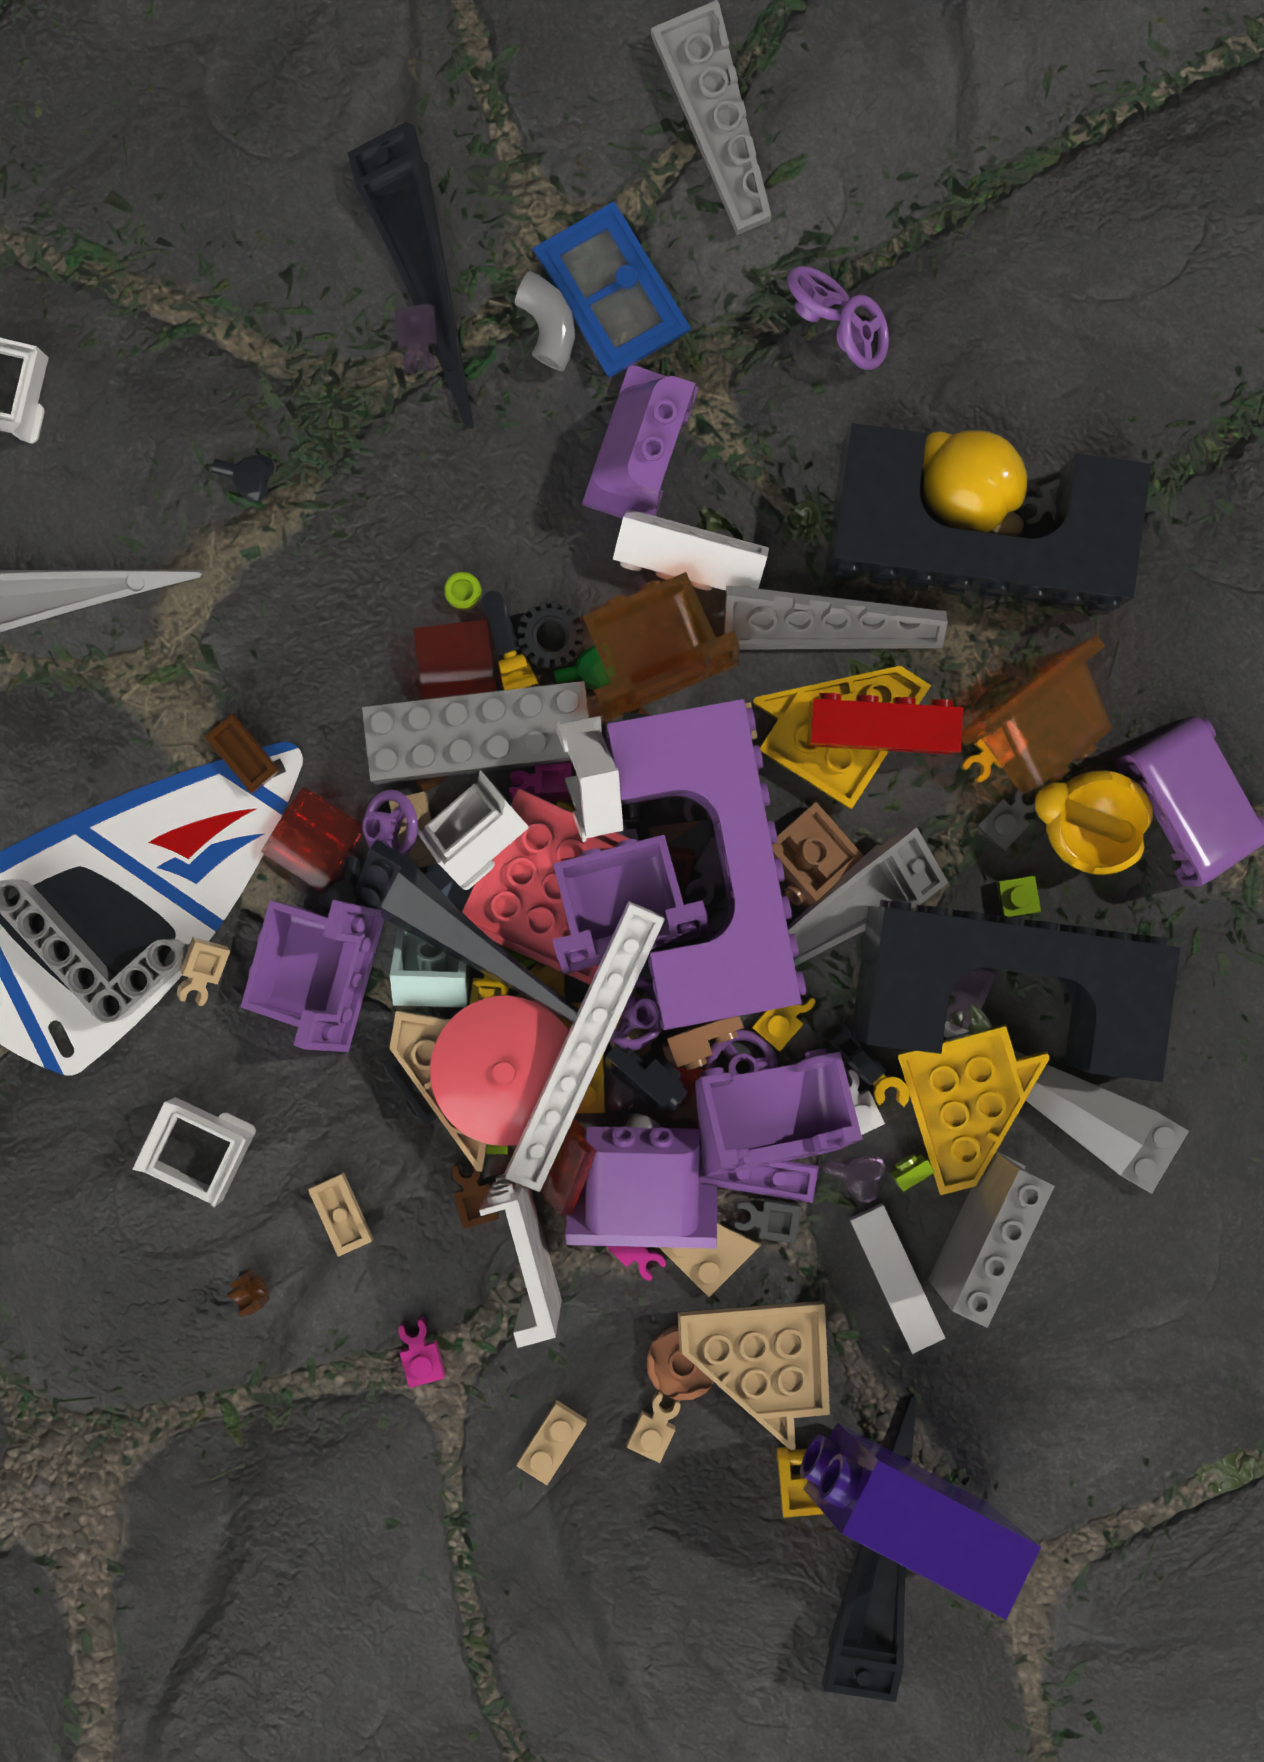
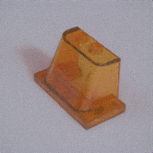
[583,572,740,722]
[962,634,1113,794]

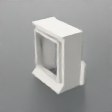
[0,338,49,444]
[555,716,623,842]
[418,770,529,890]
[132,1097,256,1207]

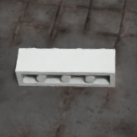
[613,509,769,591]

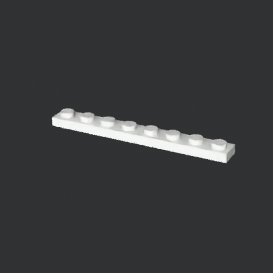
[504,901,665,1192]

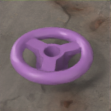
[787,266,850,322]
[837,295,889,370]
[363,790,418,857]
[610,977,662,1050]
[705,1030,778,1076]

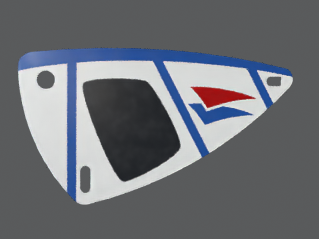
[0,742,303,1075]

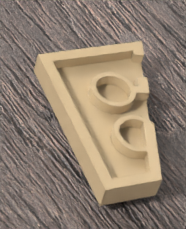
[659,1222,761,1297]

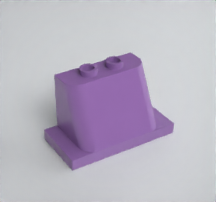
[582,365,699,519]
[552,835,708,974]
[241,900,385,1052]
[565,1127,717,1249]

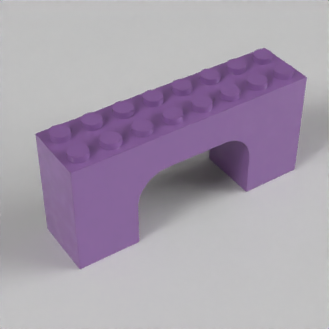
[605,699,806,1030]

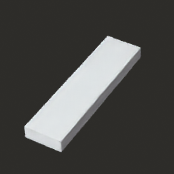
[849,1203,945,1354]

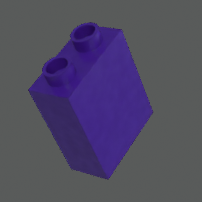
[800,1422,1041,1620]

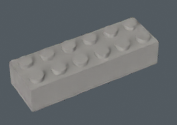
[362,681,589,785]

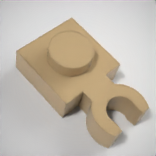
[177,937,230,1006]
[627,1390,680,1463]

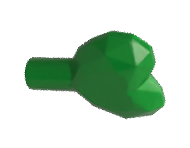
[554,645,616,692]

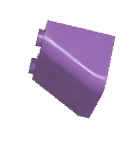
[1112,716,1264,886]
[695,1048,862,1177]

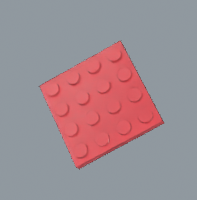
[462,788,630,985]

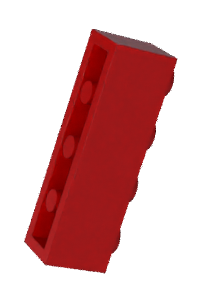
[807,693,963,755]

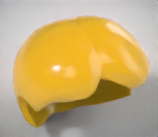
[922,430,1027,533]
[1035,771,1153,875]

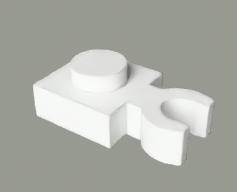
[847,1069,885,1135]

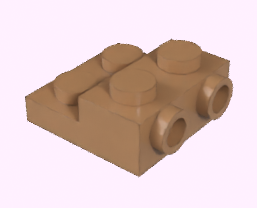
[772,802,864,909]
[661,1016,744,1070]

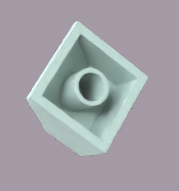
[390,927,470,1008]

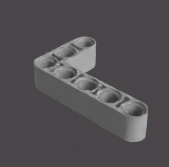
[0,879,188,1023]

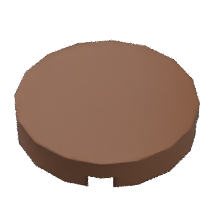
[647,1325,714,1401]

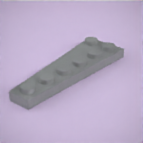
[651,0,771,235]
[723,585,948,650]

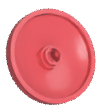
[430,995,569,1146]

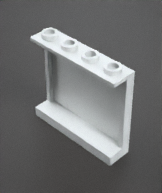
[479,1174,562,1348]

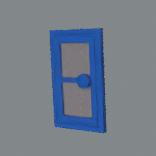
[532,201,691,377]

